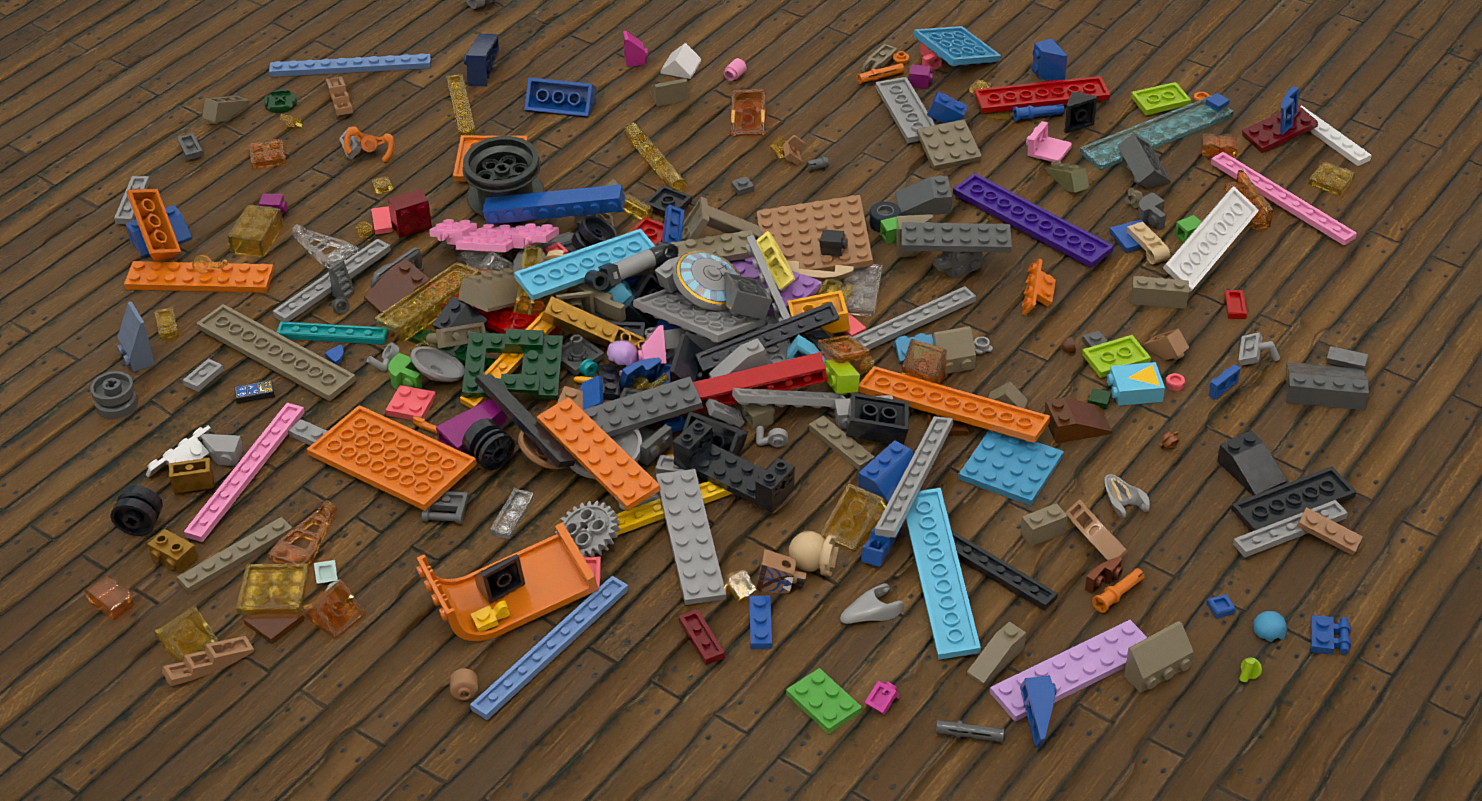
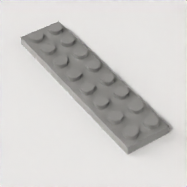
[656,469,726,605]

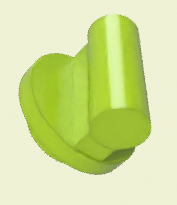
[1239,657,1262,682]

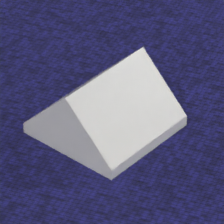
[661,43,701,79]

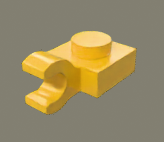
[470,601,510,632]

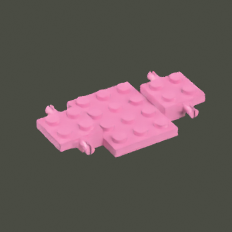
[430,219,559,252]

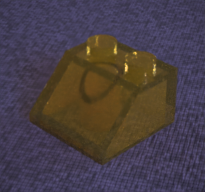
[153,606,218,662]

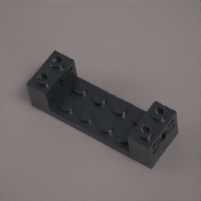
[673,419,795,512]

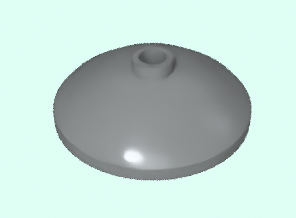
[410,346,465,382]

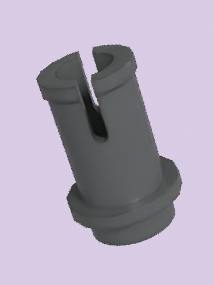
[807,156,829,172]

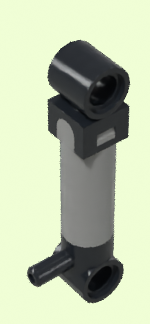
[584,241,679,291]

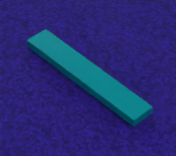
[276,322,389,345]

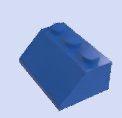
[125,205,192,258]
[858,440,914,505]

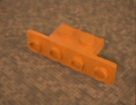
[1022,258,1056,315]

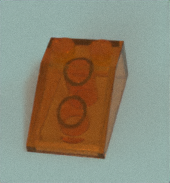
[731,89,767,136]

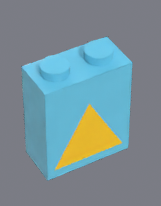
[1107,362,1165,406]

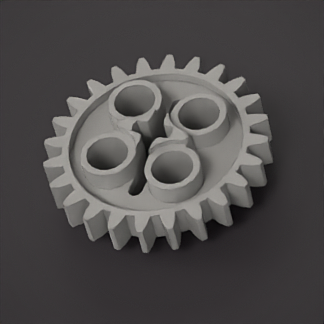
[555,501,620,557]

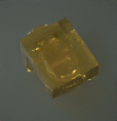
[724,570,757,602]

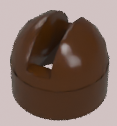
[1061,337,1076,353]

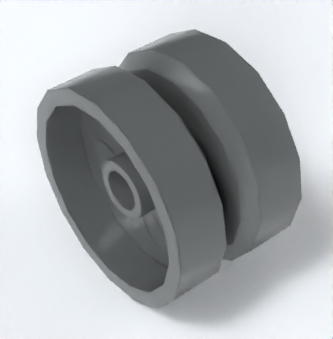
[90,371,138,419]

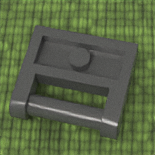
[422,491,469,524]

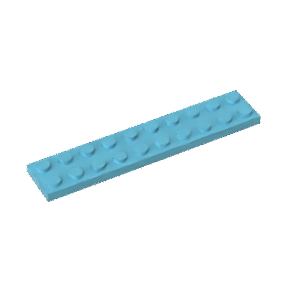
[905,488,981,660]

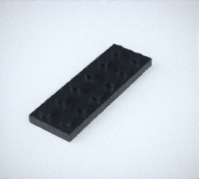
[1231,466,1357,532]

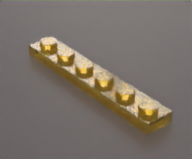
[446,74,476,137]

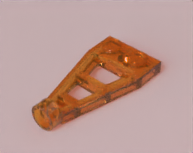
[268,500,337,572]

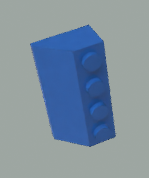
[524,77,596,117]

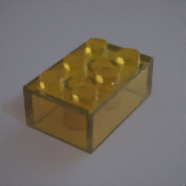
[227,205,283,258]

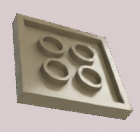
[917,119,982,170]

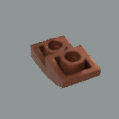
[1085,557,1123,594]

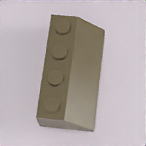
[458,268,531,312]

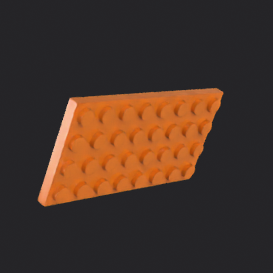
[307,405,477,511]

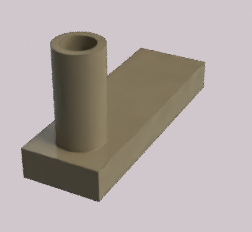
[426,322,486,348]

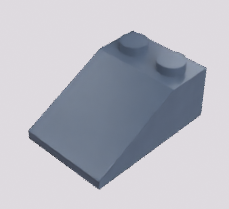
[117,302,155,372]

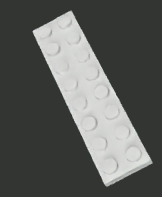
[1163,186,1259,292]

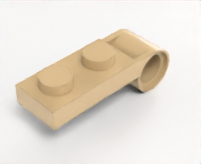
[1127,222,1170,265]

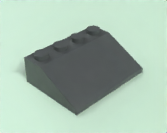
[1286,362,1369,410]

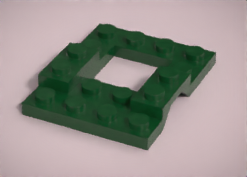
[462,329,563,400]

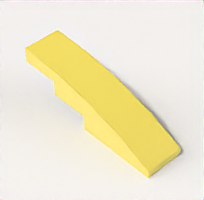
[756,231,796,291]

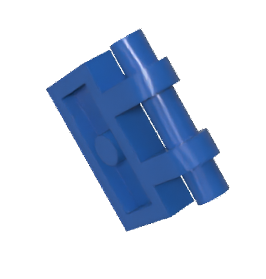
[1311,615,1351,655]

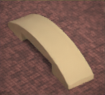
[787,260,854,282]

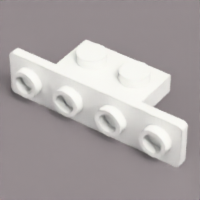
[146,425,211,478]

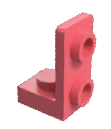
[920,43,942,71]

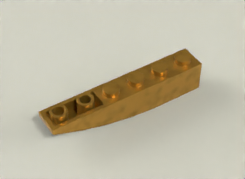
[541,296,646,352]

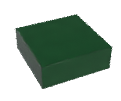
[1088,388,1111,409]

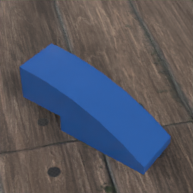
[861,524,903,567]

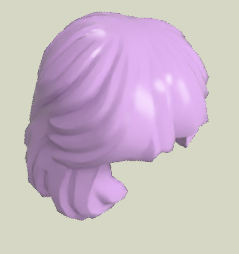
[607,340,638,376]

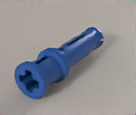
[1013,104,1064,122]

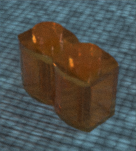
[1201,133,1238,159]
[85,576,134,620]

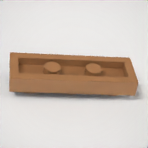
[1297,507,1363,556]

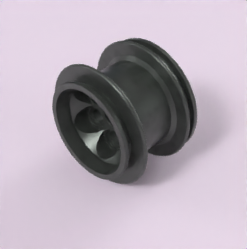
[463,136,544,217]

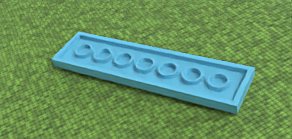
[514,229,655,301]

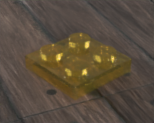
[1308,161,1355,196]

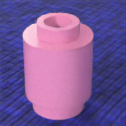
[724,58,747,81]

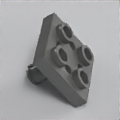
[561,334,604,375]

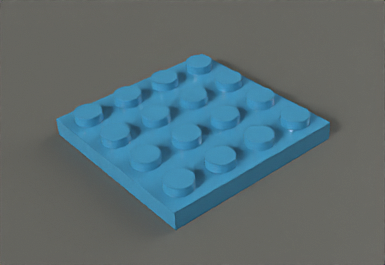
[913,26,1001,66]
[958,430,1064,506]

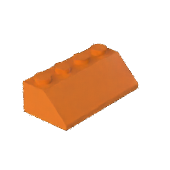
[126,189,181,262]

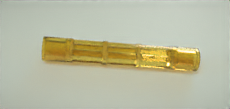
[624,123,686,192]

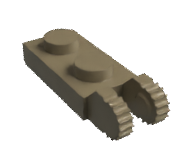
[862,44,898,75]

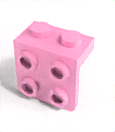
[1026,121,1072,162]

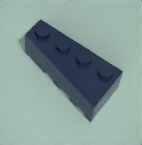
[464,33,499,87]

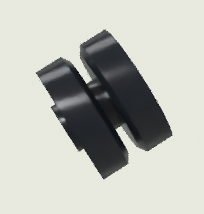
[571,216,617,250]
[110,485,163,536]

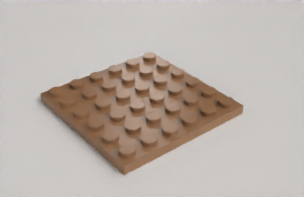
[757,195,873,272]

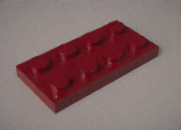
[1242,105,1318,153]

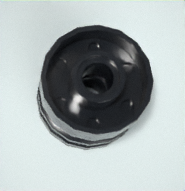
[462,418,515,471]

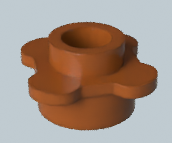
[1159,431,1179,450]

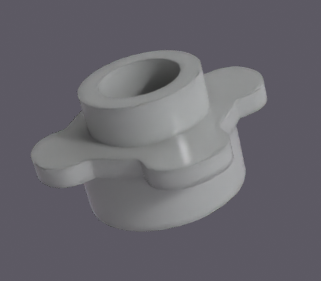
[973,337,993,354]

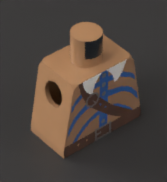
[756,549,806,594]

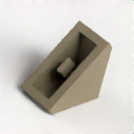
[988,381,1028,409]

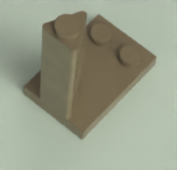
[681,197,763,241]

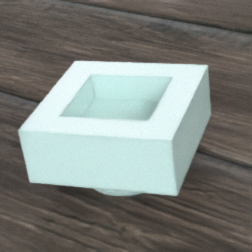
[314,560,338,584]

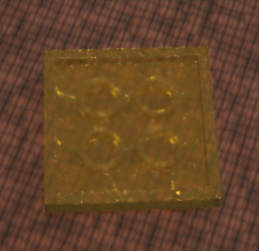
[236,563,309,614]

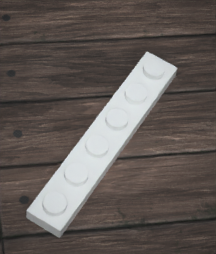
[1301,105,1372,166]

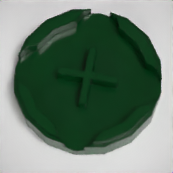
[264,89,297,113]

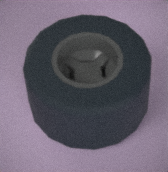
[870,201,901,232]

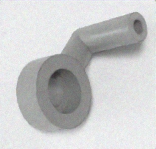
[366,342,400,372]
[756,426,788,447]

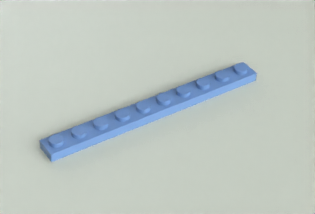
[269,53,431,77]
[470,576,628,720]

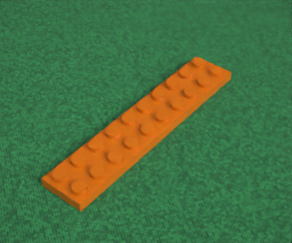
[858,366,1050,443]

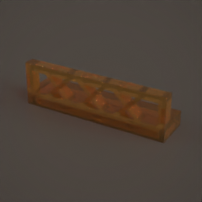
[1224,169,1273,230]

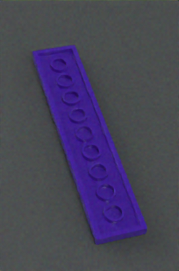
[953,173,1114,268]

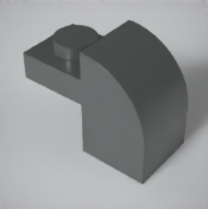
[1137,192,1166,231]

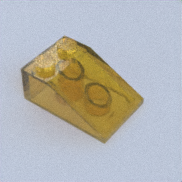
[820,483,887,551]

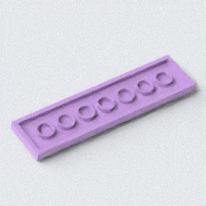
[990,620,1147,722]

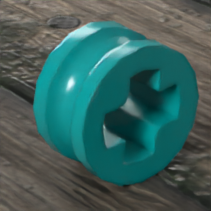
[579,359,598,377]

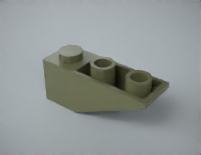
[1045,161,1089,193]

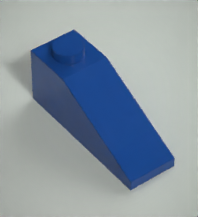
[1020,675,1057,748]

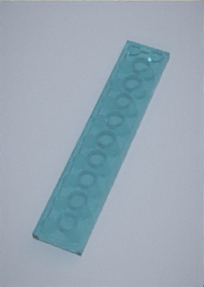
[1080,95,1234,170]

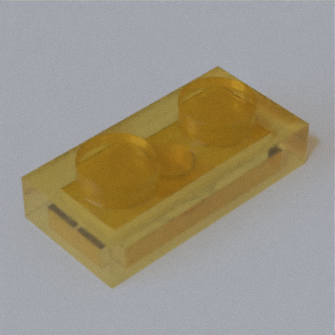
[623,193,653,220]
[155,307,179,339]

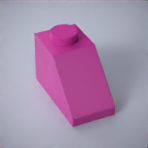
[623,31,648,67]

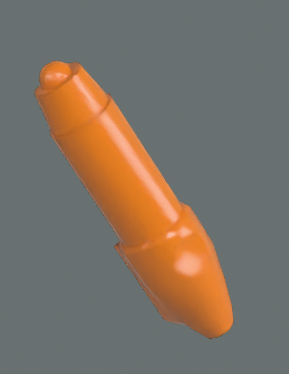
[412,416,437,434]

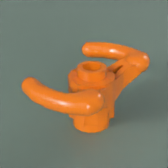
[344,126,394,162]

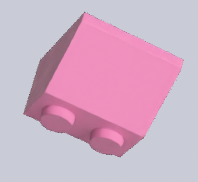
[638,325,667,364]

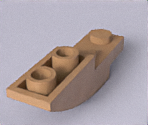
[1065,499,1128,560]

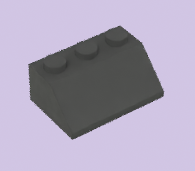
[1117,133,1171,188]

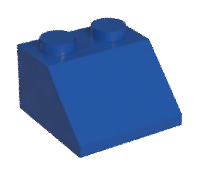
[1031,39,1067,81]
[927,92,968,123]

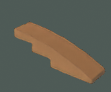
[326,76,353,116]
[162,636,254,686]

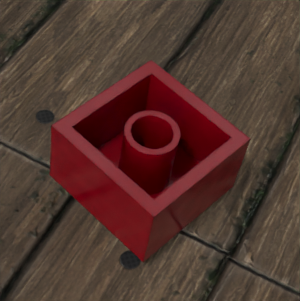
[388,189,432,238]

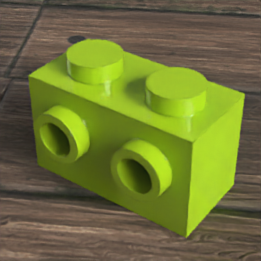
[825,359,860,395]

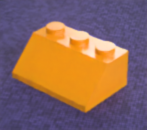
[787,290,850,338]

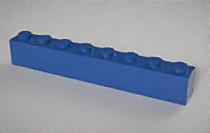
[483,184,625,224]

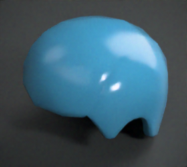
[1253,611,1287,642]

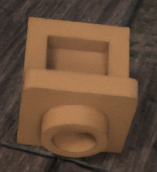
[782,135,806,166]

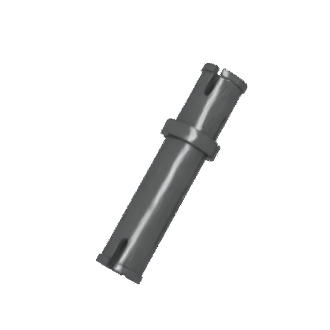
[936,719,1004,743]

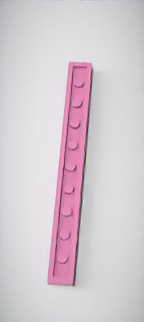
[1211,152,1357,245]
[184,403,305,542]

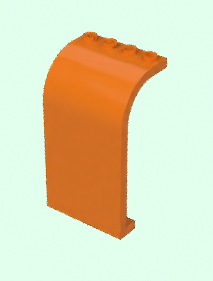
[416,522,599,641]

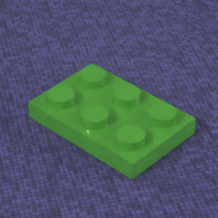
[786,668,862,734]

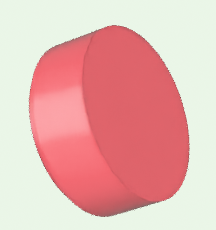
[1165,373,1185,391]

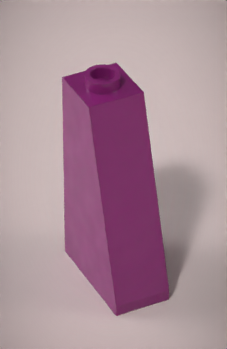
[436,399,507,455]

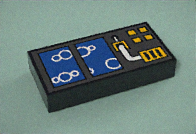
[234,380,275,403]

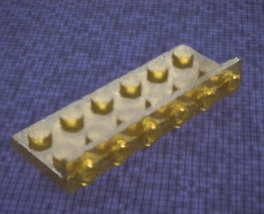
[374,262,482,342]

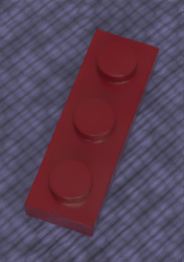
[679,609,725,665]

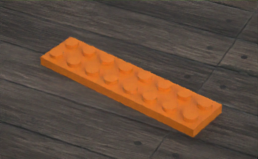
[124,261,274,293]
[537,397,661,511]

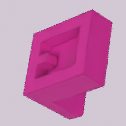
[865,680,900,715]

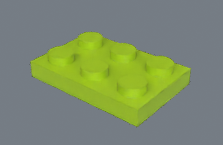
[1131,82,1191,115]
[1082,335,1151,378]

